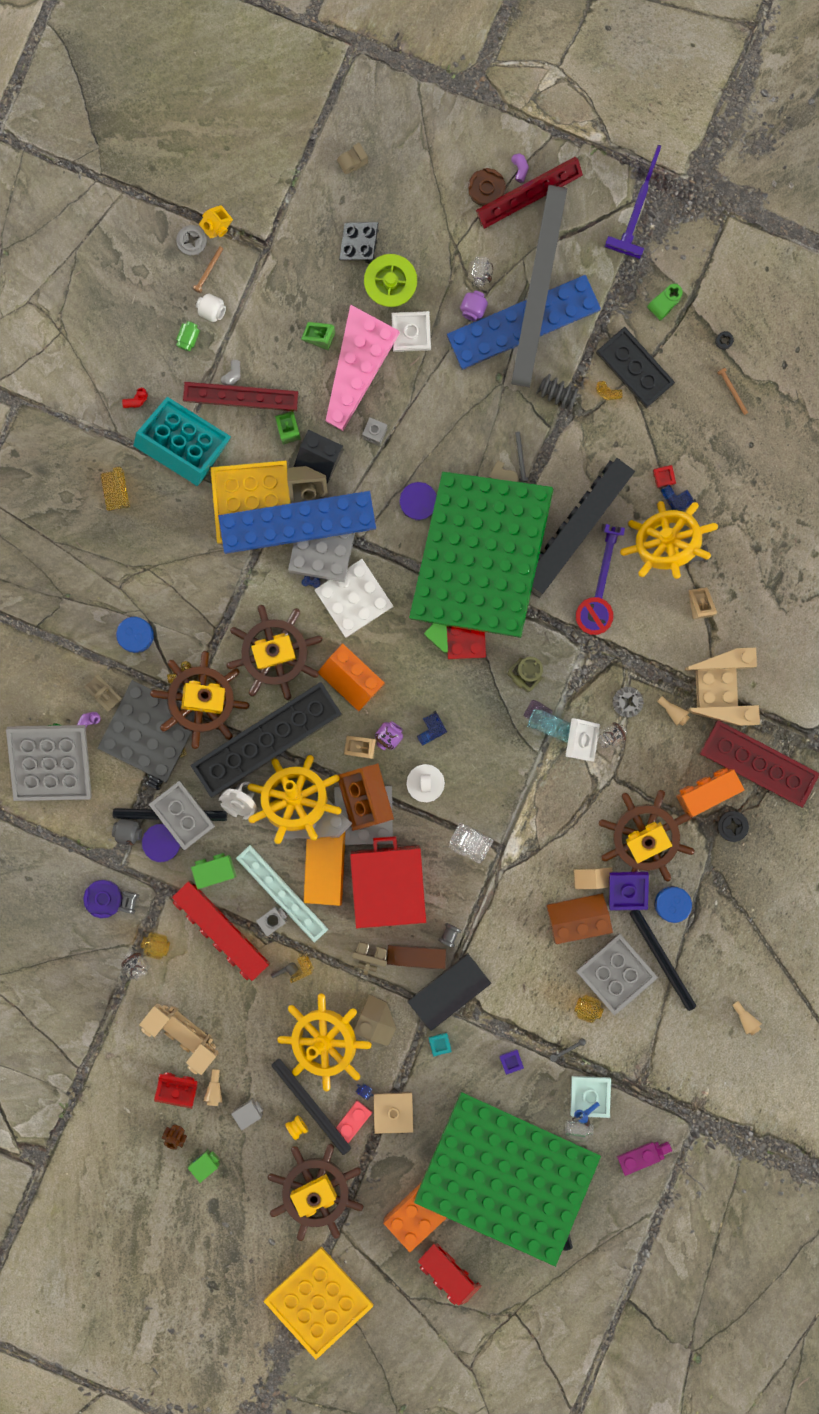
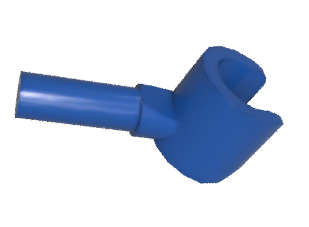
[574,1102,600,1124]

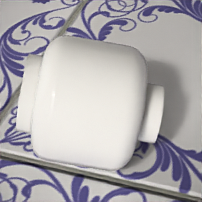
[196,294,226,322]

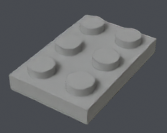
[149,781,215,850]

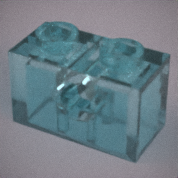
[527,709,571,743]

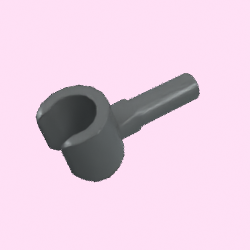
[271,962,299,978]

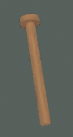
[193,246,223,293]
[717,368,748,415]

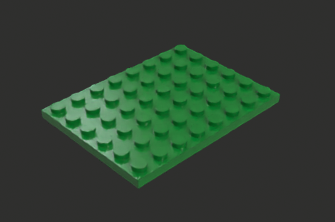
[409,471,554,638]
[413,1092,601,1267]

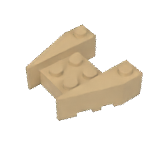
[685,648,760,726]
[139,1004,218,1075]

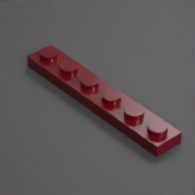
[476,157,583,229]
[183,382,299,412]

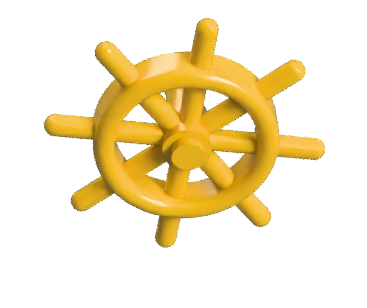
[620,501,718,579]
[247,755,342,844]
[277,993,372,1092]

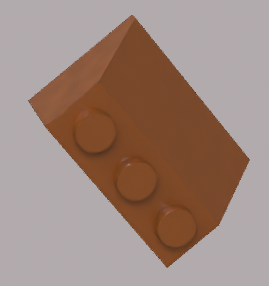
[338,763,394,831]
[546,893,613,944]

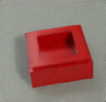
[653,465,676,488]

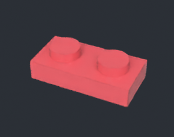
[335,1100,372,1143]

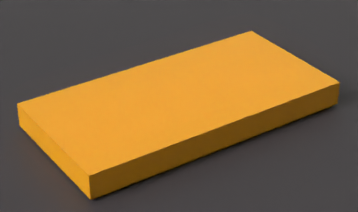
[304,832,345,906]

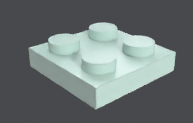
[570,1076,611,1118]

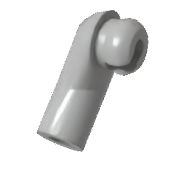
[221,360,241,385]

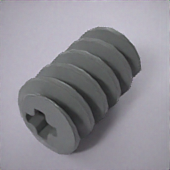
[536,374,578,411]

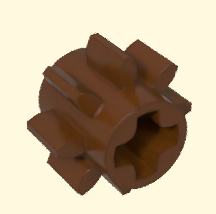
[162,1125,187,1150]

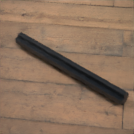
[112,808,227,821]
[630,910,696,1011]
[271,1059,351,1155]

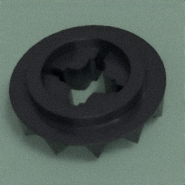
[718,811,749,842]

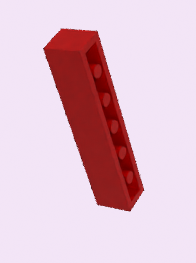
[172,880,270,981]

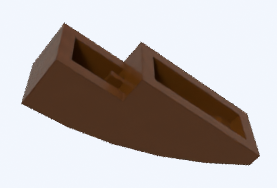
[387,945,446,969]

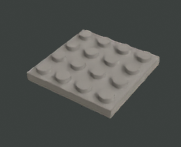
[6,725,92,801]

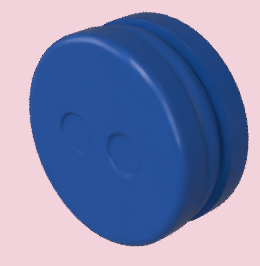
[116,617,154,653]
[655,886,692,923]

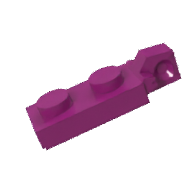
[617,1142,672,1176]

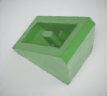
[301,322,335,351]
[275,411,301,445]
[424,623,448,653]

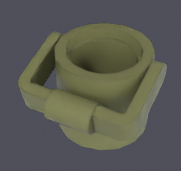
[507,657,543,692]

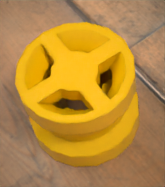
[285,1115,309,1140]

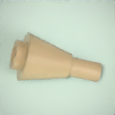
[657,696,690,726]
[732,1001,762,1035]
[203,1069,222,1106]

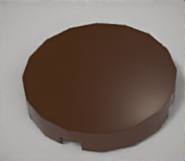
[468,168,506,206]

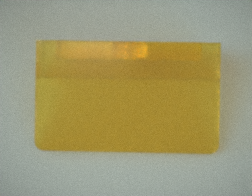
[101,467,130,511]
[290,952,314,983]

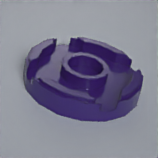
[399,482,437,521]
[142,824,180,862]
[83,880,123,918]

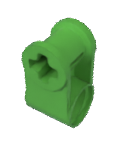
[647,284,683,321]

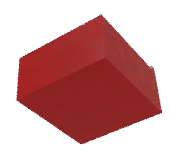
[350,836,426,928]

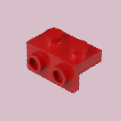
[154,1072,198,1109]

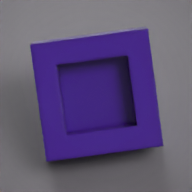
[499,1049,524,1075]

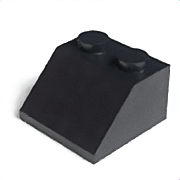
[294,430,344,484]

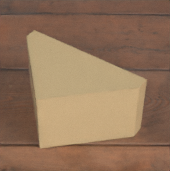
[689,587,717,620]
[344,736,376,759]
[574,867,613,889]

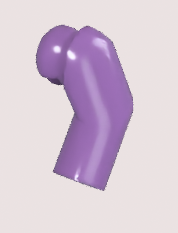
[511,153,529,183]
[77,712,100,727]

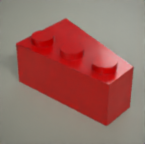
[418,1243,482,1306]

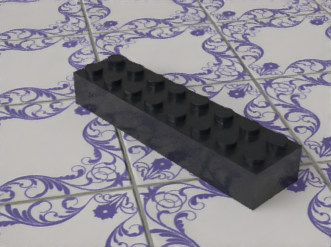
[531,458,635,599]
[190,682,342,798]

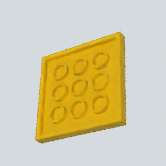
[210,461,291,544]
[263,1246,374,1360]

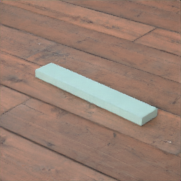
[236,845,328,943]

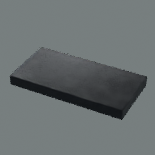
[596,326,675,409]

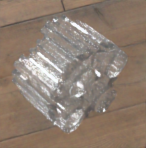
[448,823,494,864]

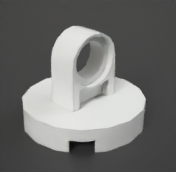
[406,764,445,803]
[219,781,257,819]

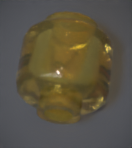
[140,932,170,960]
[574,995,604,1023]

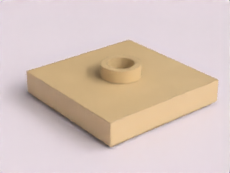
[374,1092,413,1134]

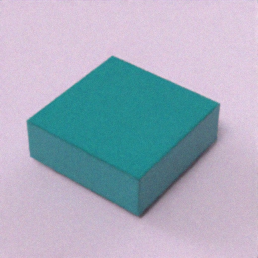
[429,1032,452,1057]

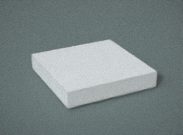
[392,311,431,352]
[566,718,600,762]

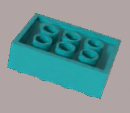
[133,397,231,486]

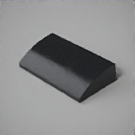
[407,953,492,1031]

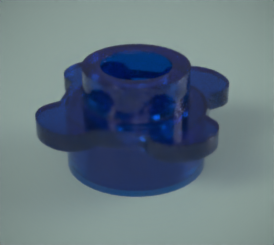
[302,575,320,588]
[355,1083,374,1101]

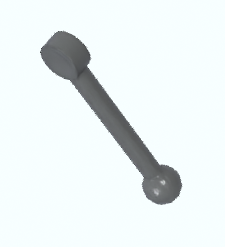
[550,1038,586,1062]

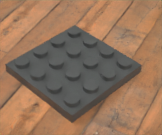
[97,680,195,783]

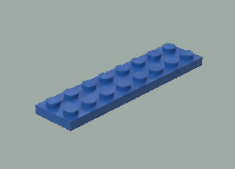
[447,275,601,370]
[218,491,376,554]

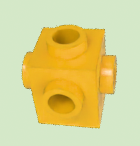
[199,205,233,239]

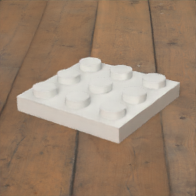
[315,559,394,638]

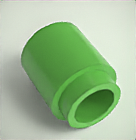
[176,321,200,351]

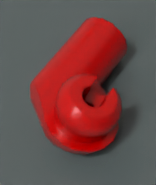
[122,387,148,408]

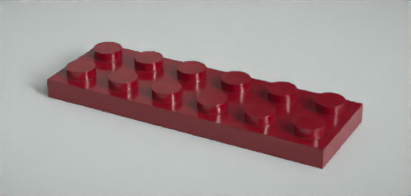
[699,720,819,808]

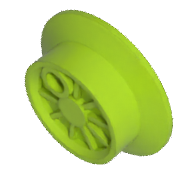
[364,254,417,307]

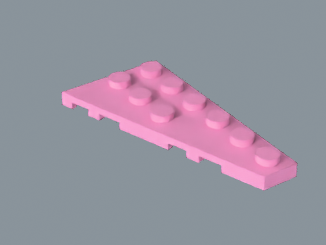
[326,305,400,431]

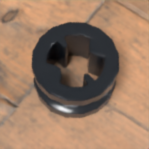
[715,331,734,350]
[144,774,163,790]

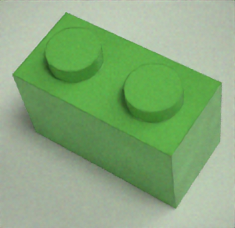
[191,853,236,889]

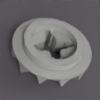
[176,225,207,256]
[613,687,644,718]

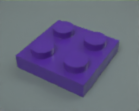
[609,872,649,910]

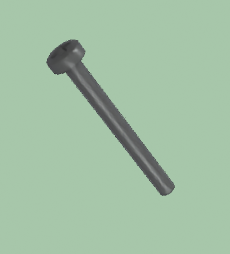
[515,432,529,483]

